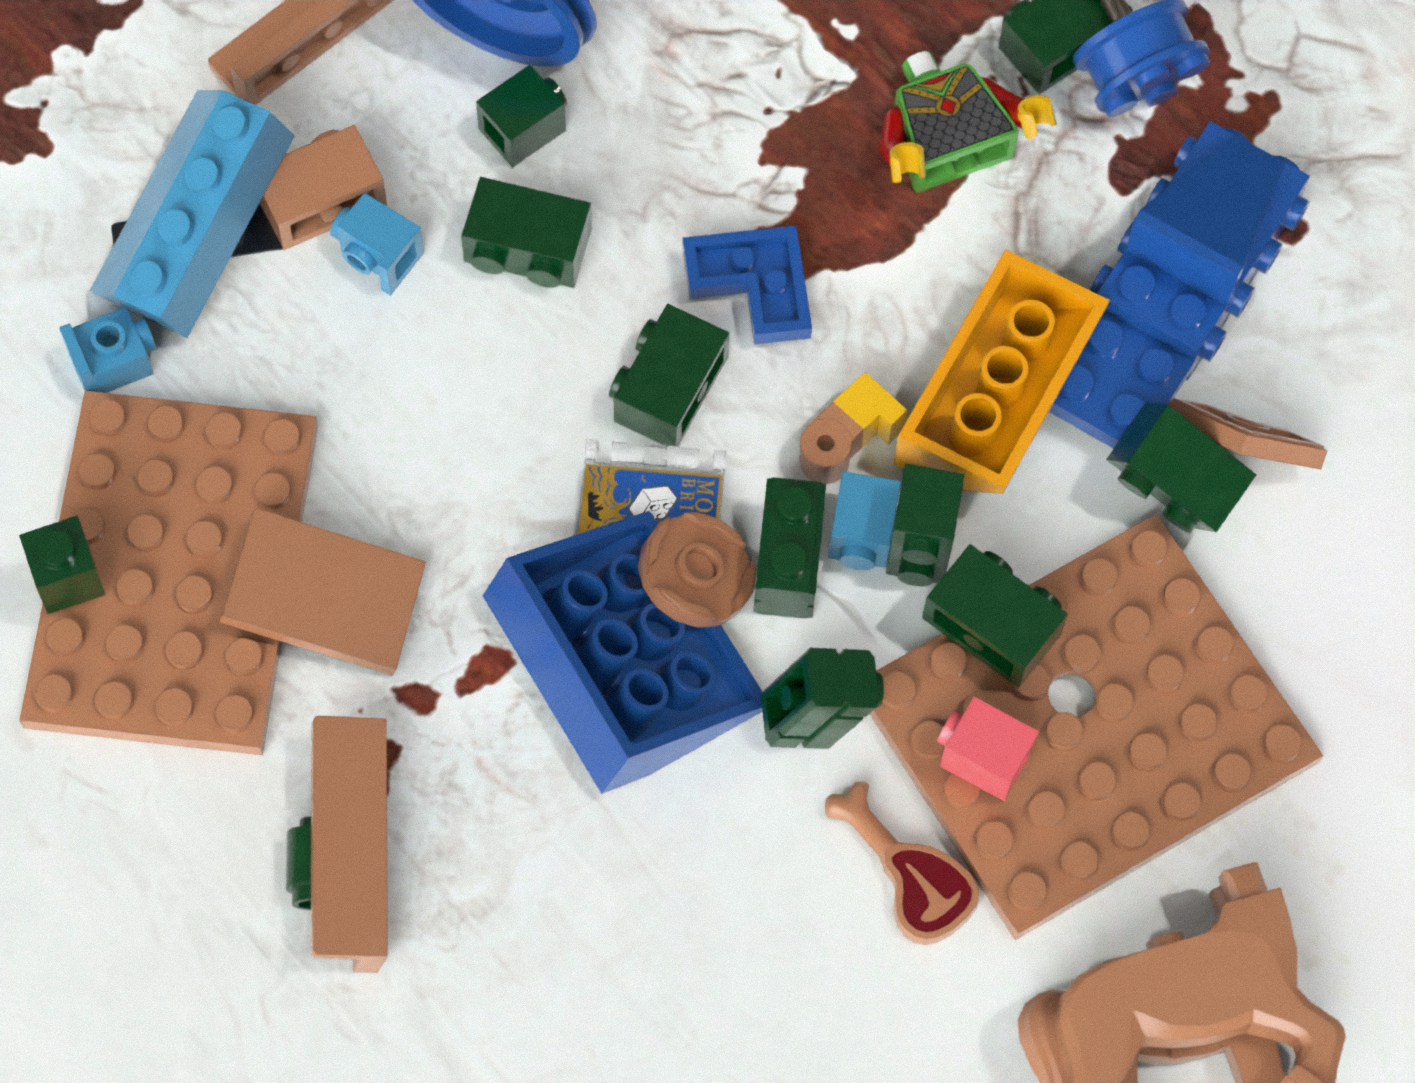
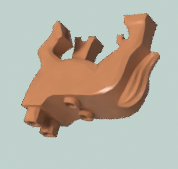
[1018,862,1346,1083]

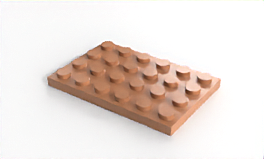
[19,391,318,755]

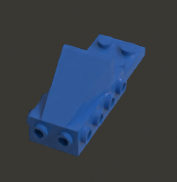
[1049,121,1310,449]

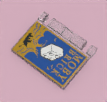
[577,439,726,534]

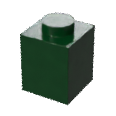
[476,65,567,168]
[19,515,106,614]

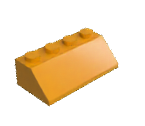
[893,249,1110,494]

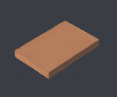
[219,507,426,676]

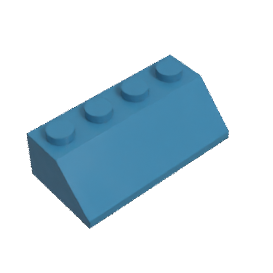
[90,90,295,338]

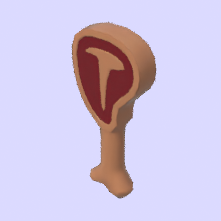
[825,781,979,945]

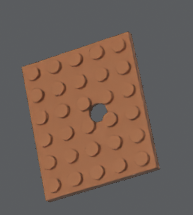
[870,514,1323,940]

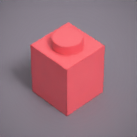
[937,697,1039,801]

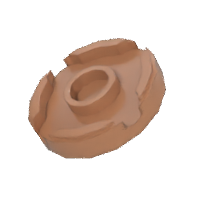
[638,512,757,628]

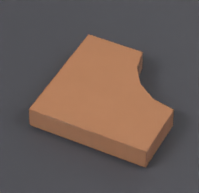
[1168,398,1328,470]

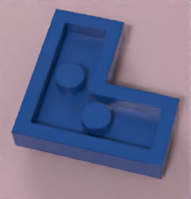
[682,226,812,345]

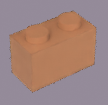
[260,124,387,250]

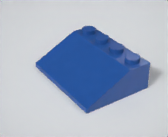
[483,511,763,794]

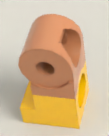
[799,372,907,484]

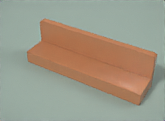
[208,0,394,105]
[311,716,388,973]

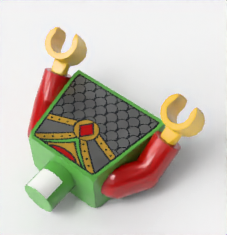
[879,51,1057,193]

